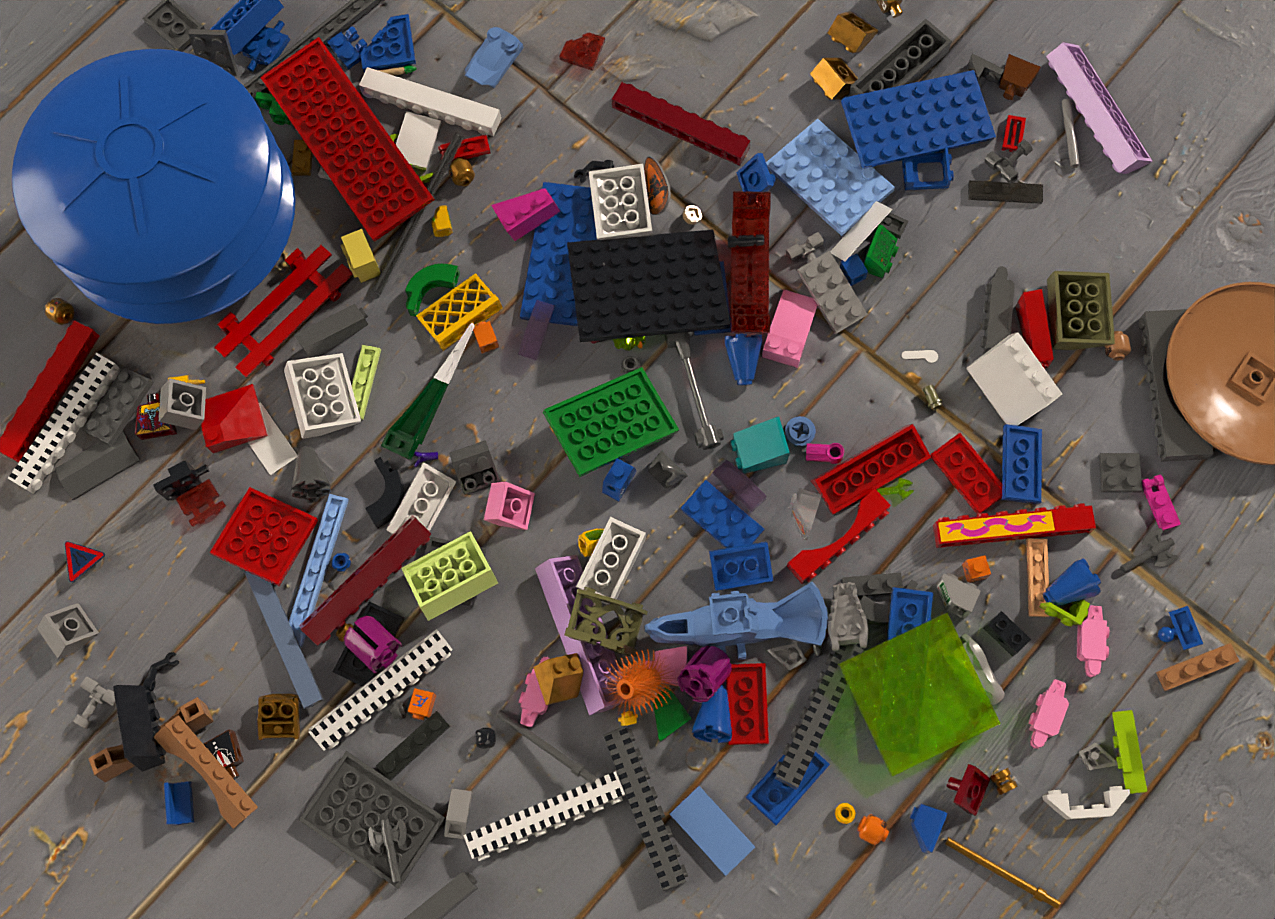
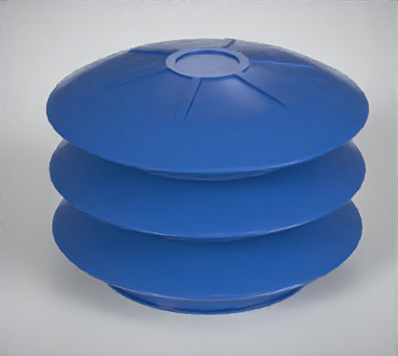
[12,49,295,324]

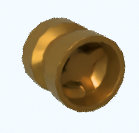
[990,768,1018,795]

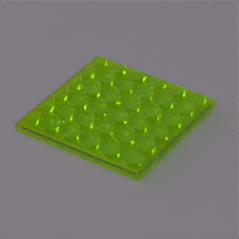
[838,613,1001,777]

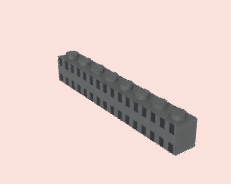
[773,643,864,790]
[603,726,688,891]

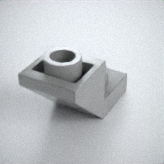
[444,789,472,839]

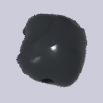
[475,728,496,749]

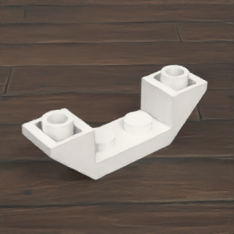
[1042,786,1130,820]

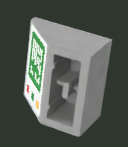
[936,573,981,619]

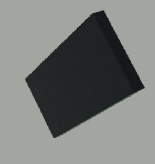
[332,601,405,687]

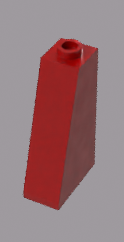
[1015,289,1054,369]

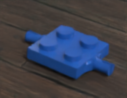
[241,20,290,72]

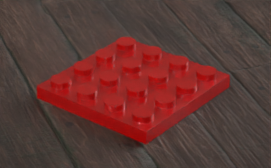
[210,487,318,587]

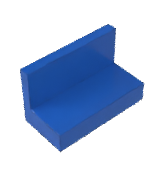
[164,781,194,825]

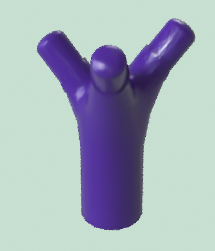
[414,451,438,467]

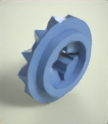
[785,416,816,447]

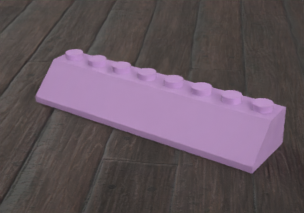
[1046,42,1152,174]
[535,555,629,715]

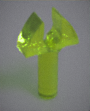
[877,478,914,500]

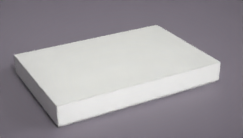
[396,111,441,170]

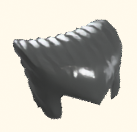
[648,450,688,489]

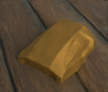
[257,694,300,740]

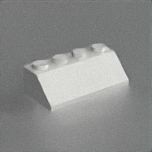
[576,517,646,605]

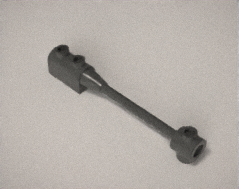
[664,332,724,450]

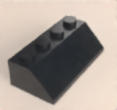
[113,685,166,772]

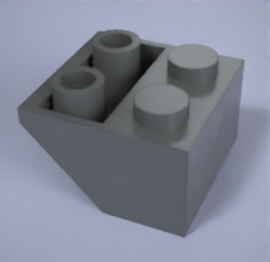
[450,440,500,495]

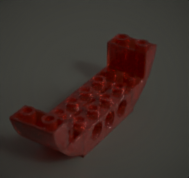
[730,191,771,333]

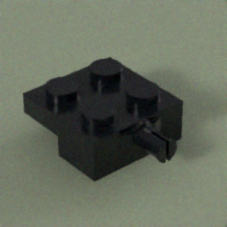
[153,460,209,501]

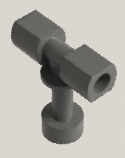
[985,139,1033,185]

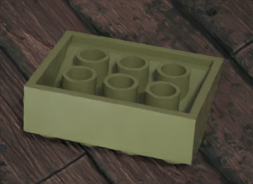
[1047,271,1115,350]

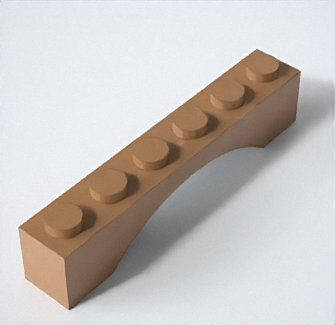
[88,697,214,782]
[154,715,258,829]

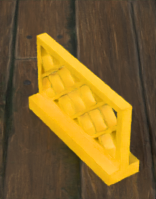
[416,273,503,351]

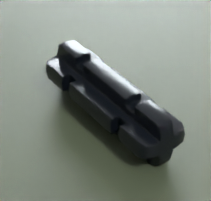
[727,234,764,247]

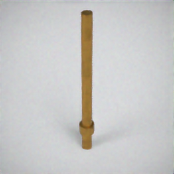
[945,837,1061,909]

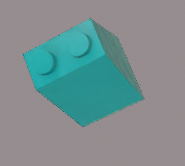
[730,417,790,474]

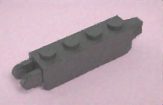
[980,266,1015,354]

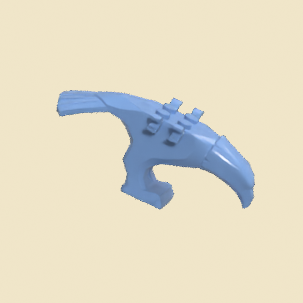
[644,582,828,660]

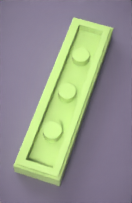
[349,345,381,420]

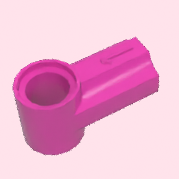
[806,443,844,464]

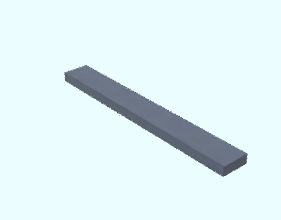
[244,571,324,710]

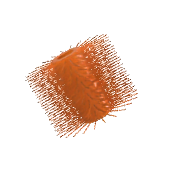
[602,649,676,718]

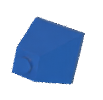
[910,804,948,854]

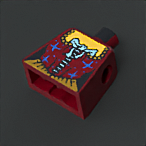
[135,394,177,440]

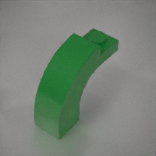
[405,264,460,317]

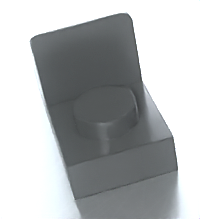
[967,53,1004,84]

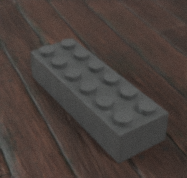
[848,19,952,97]

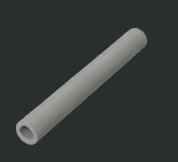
[1061,99,1080,168]

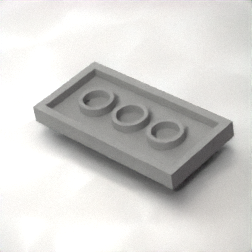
[797,251,868,334]

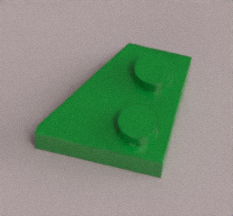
[652,686,692,742]

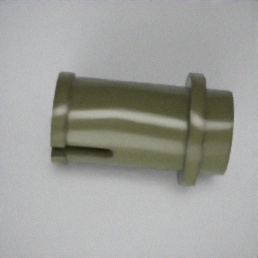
[922,385,943,410]

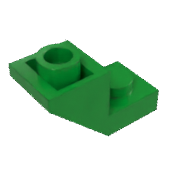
[255,92,291,125]

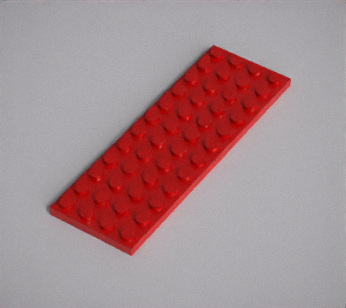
[260,37,435,242]

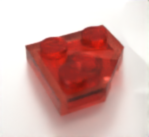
[559,32,605,71]

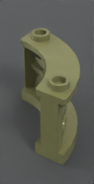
[564,587,648,658]

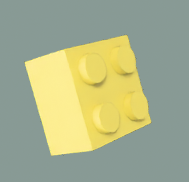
[340,229,381,283]

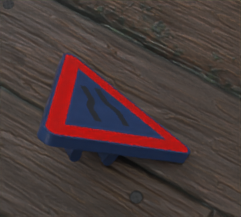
[65,541,105,583]

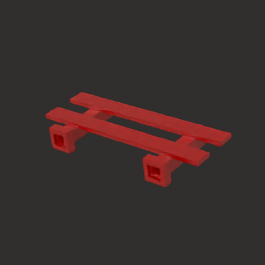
[214,245,353,378]

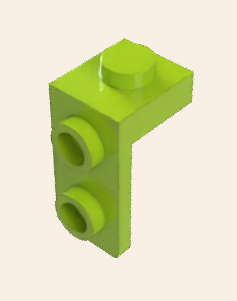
[1039,600,1090,627]

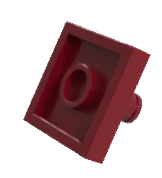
[947,764,991,816]

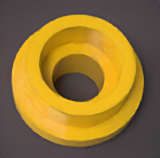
[618,711,638,726]
[835,803,856,824]

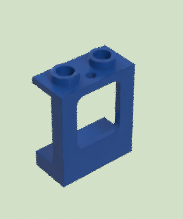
[902,147,954,190]

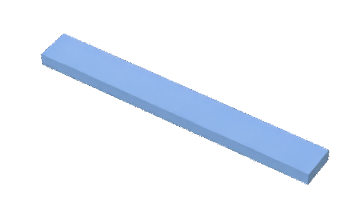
[289,494,349,647]

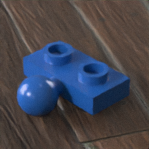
[1158,606,1203,650]

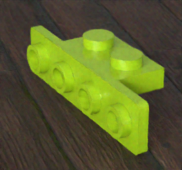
[1112,710,1147,794]

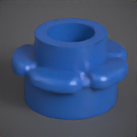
[332,553,351,572]

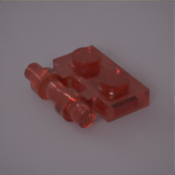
[176,479,226,527]

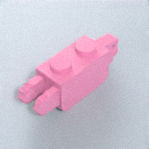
[1077,605,1110,678]
[519,656,550,728]
[1028,679,1069,749]

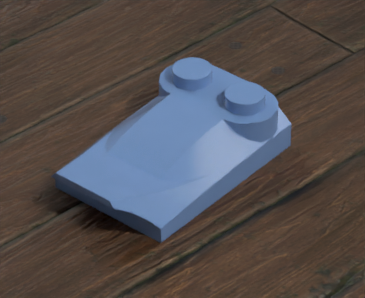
[465,27,524,88]

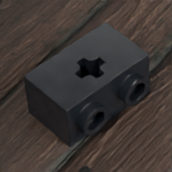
[983,611,1031,657]

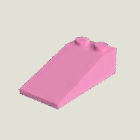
[762,290,818,368]

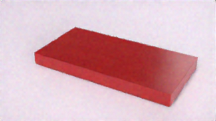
[930,433,1002,515]
[726,663,769,745]

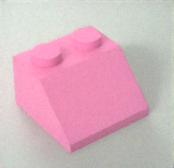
[484,482,535,530]

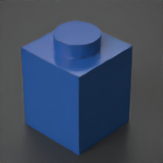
[839,253,868,286]

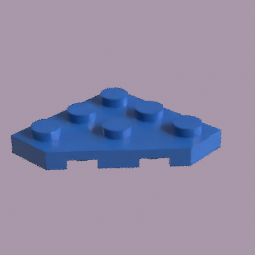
[360,14,416,72]

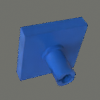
[736,153,775,204]

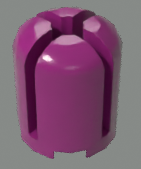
[344,616,402,673]
[677,646,731,702]

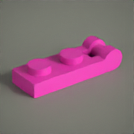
[1142,475,1181,531]

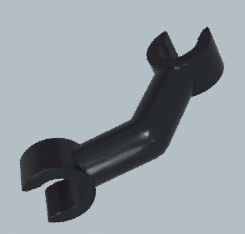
[574,160,614,183]
[143,652,179,691]

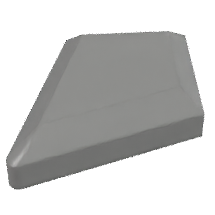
[767,643,807,671]
[1077,743,1117,771]

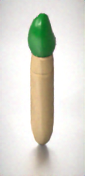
[379,66,417,76]

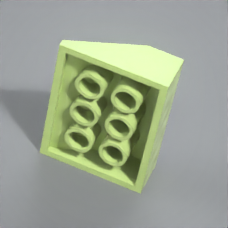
[401,531,498,621]

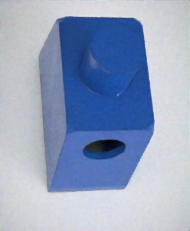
[602,458,637,502]

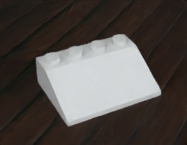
[589,164,653,240]
[966,332,1062,426]
[284,353,361,439]

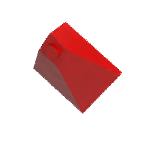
[201,384,268,454]

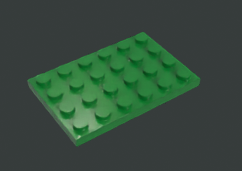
[543,367,679,477]

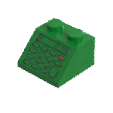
[864,224,899,279]

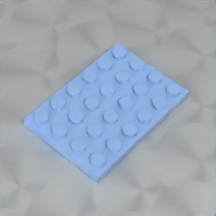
[766,119,895,236]

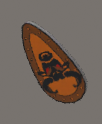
[644,157,671,215]

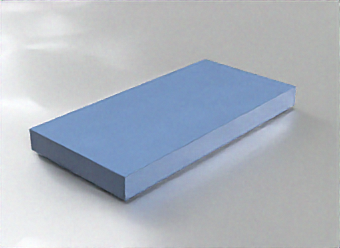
[670,786,755,876]

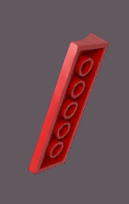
[811,424,931,514]

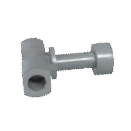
[786,232,824,262]
[73,677,116,729]

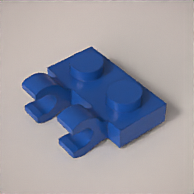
[327,26,368,70]

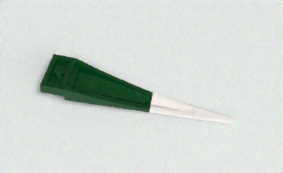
[381,323,475,461]

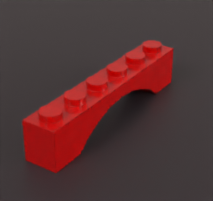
[786,489,891,584]

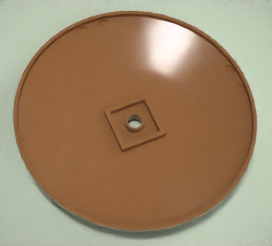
[1166,282,1275,465]

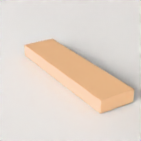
[1026,538,1050,617]

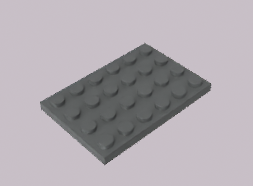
[299,751,446,889]

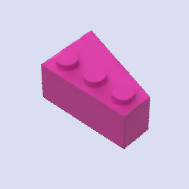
[491,188,560,241]

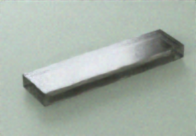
[968,180,1043,204]

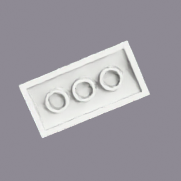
[386,463,456,549]

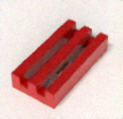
[1002,115,1026,152]

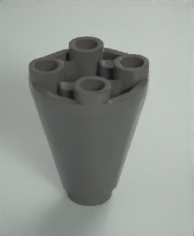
[291,447,331,503]

